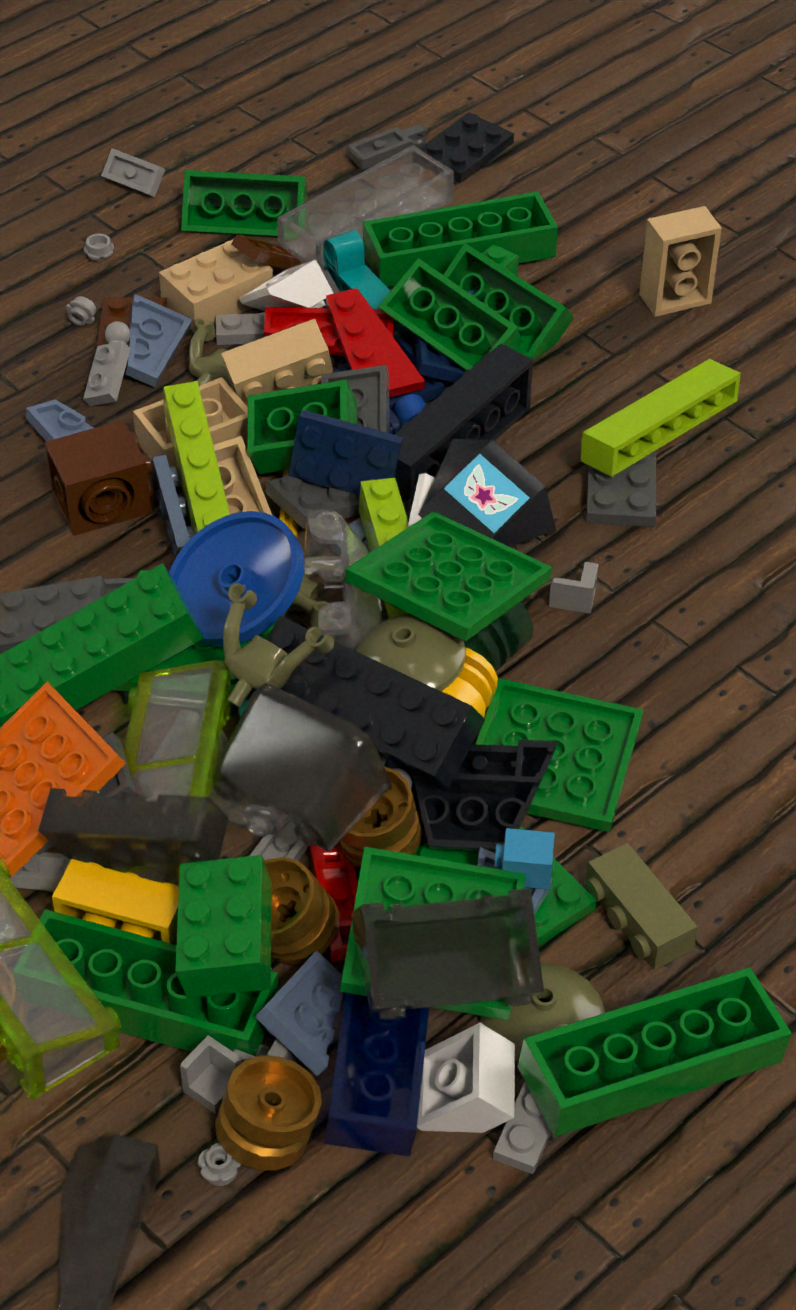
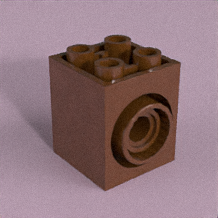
[45,420,155,536]

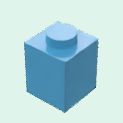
[494,828,555,890]

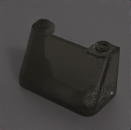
[212,683,392,852]
[351,889,544,1020]

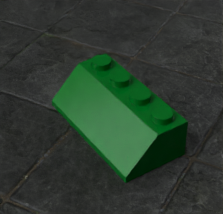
[181,170,308,238]
[443,243,574,360]
[378,258,523,371]

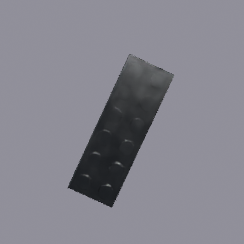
[395,344,533,516]
[252,615,485,789]

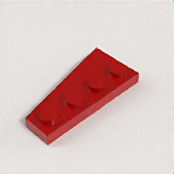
[326,288,425,398]
[264,307,394,357]

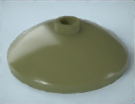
[355,614,466,691]
[480,962,605,1067]

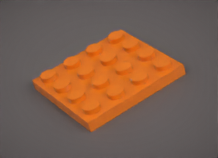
[0,682,126,877]

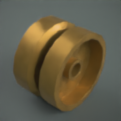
[215,1055,322,1171]

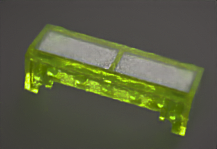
[94,660,232,887]
[0,858,122,1100]

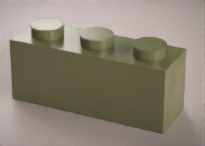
[585,843,698,971]

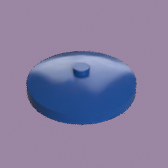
[169,511,304,647]

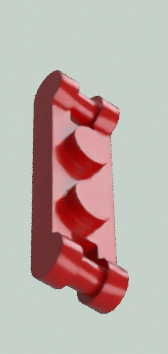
[308,841,358,964]

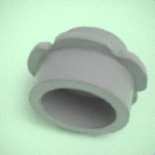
[84,234,114,262]
[66,296,97,326]
[198,1143,241,1186]

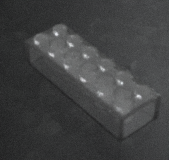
[277,145,454,269]

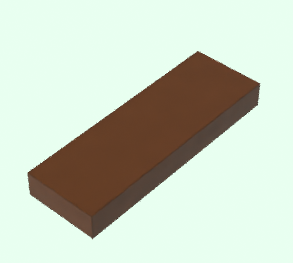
[231,234,301,269]

